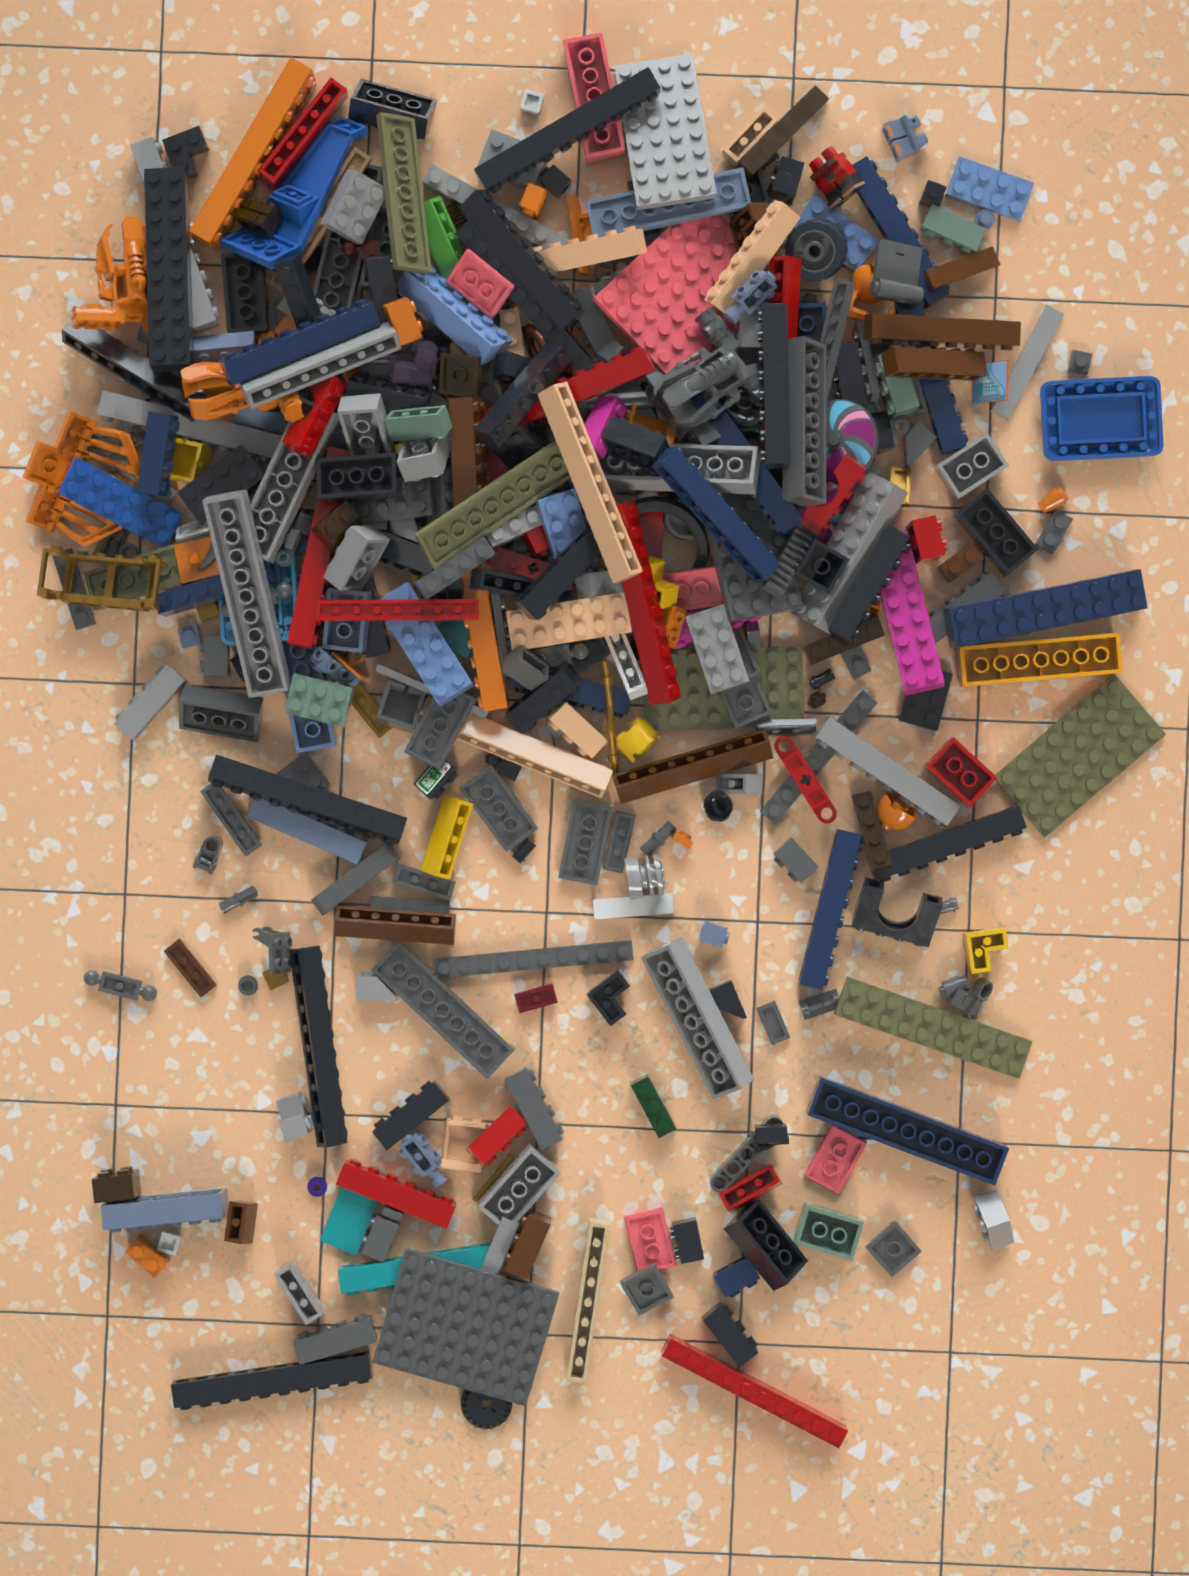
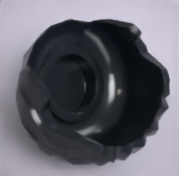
[703,790,734,822]

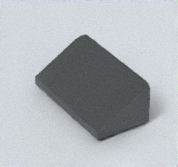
[93,528,130,558]

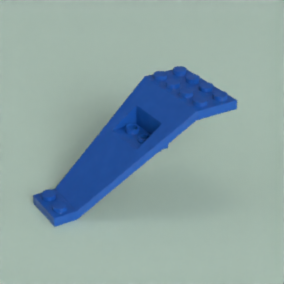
[220,117,368,269]

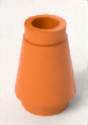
[1038,486,1069,513]

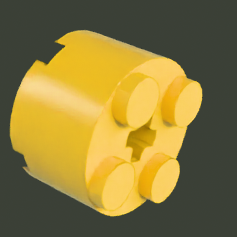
[616,717,661,763]

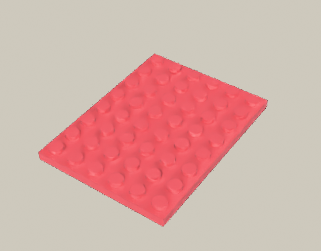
[592,215,770,375]

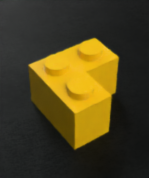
[648,555,679,609]
[963,927,1009,974]

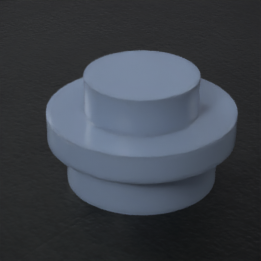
[974,209,995,230]

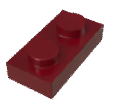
[514,983,558,1013]

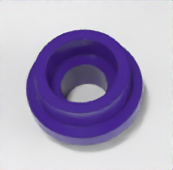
[307,1176,327,1197]

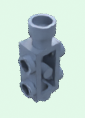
[724,269,778,324]
[309,646,360,687]
[399,1131,448,1188]

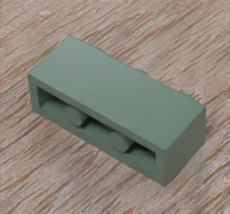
[920,204,986,255]
[384,405,453,443]

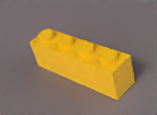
[420,795,473,880]

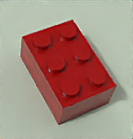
[905,515,947,565]
[923,737,997,807]

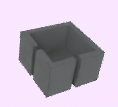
[374,680,426,734]

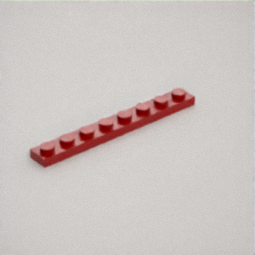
[316,599,479,622]

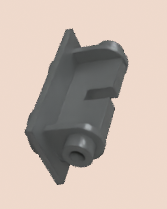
[798,989,840,1020]

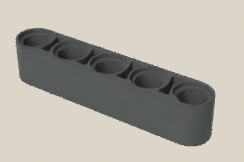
[311,844,401,916]
[710,1114,783,1193]

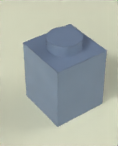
[698,921,730,948]

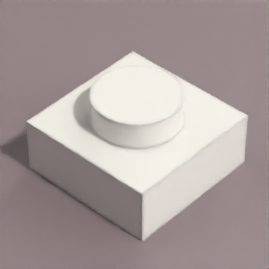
[520,89,544,115]
[157,1230,182,1256]

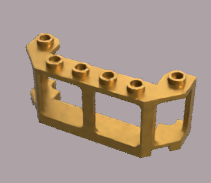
[37,545,166,612]

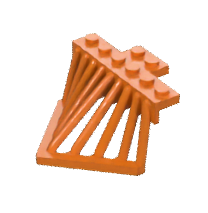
[22,410,154,547]

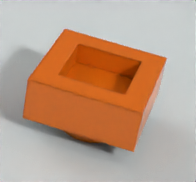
[672,831,693,849]

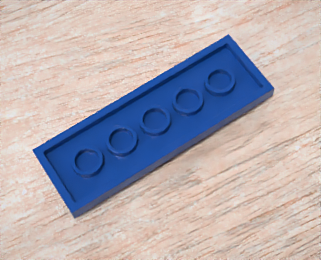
[57,457,183,548]

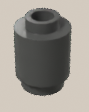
[938,975,970,1001]

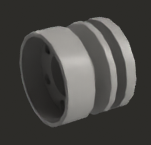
[624,854,665,900]

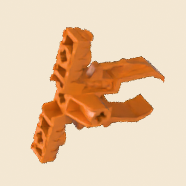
[71,216,148,331]
[180,331,305,422]

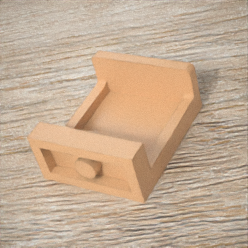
[441,1115,487,1172]

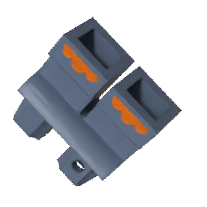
[882,115,928,163]

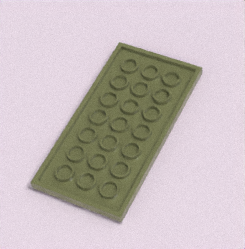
[644,646,804,730]
[995,674,1166,837]

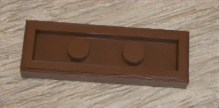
[164,939,217,997]

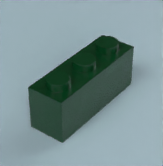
[630,1074,676,1138]

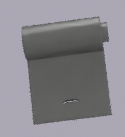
[870,238,924,307]

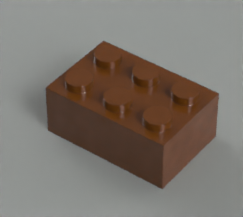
[503,1209,552,1280]

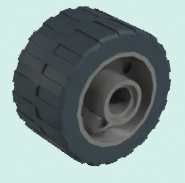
[785,218,848,282]

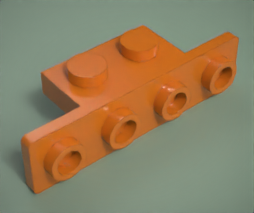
[566,194,593,276]

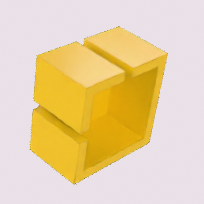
[170,438,212,484]

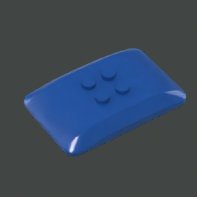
[1040,376,1164,461]

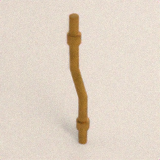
[601,659,620,774]

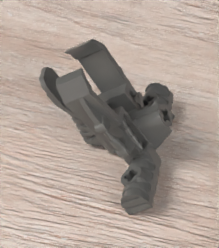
[651,306,763,431]

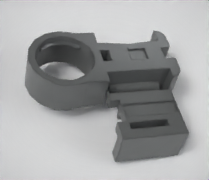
[950,978,993,1019]

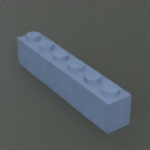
[247,799,368,864]

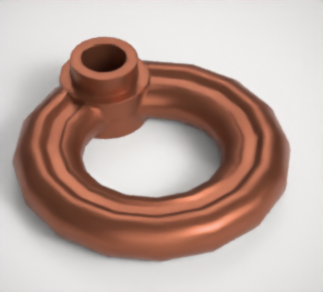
[521,323,547,359]

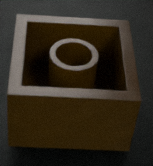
[91,1166,141,1203]

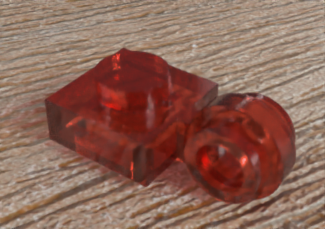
[341,240,380,261]

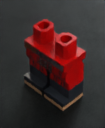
[808,146,866,210]

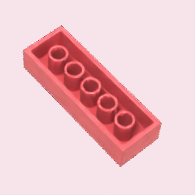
[563,32,626,164]

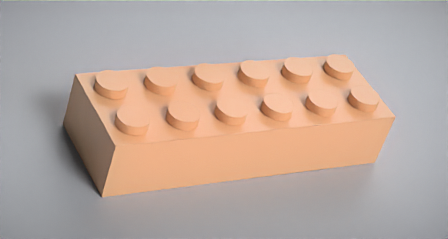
[506,592,633,650]

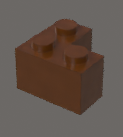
[729,203,769,252]

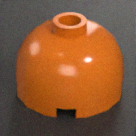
[851,262,883,304]
[877,792,918,830]

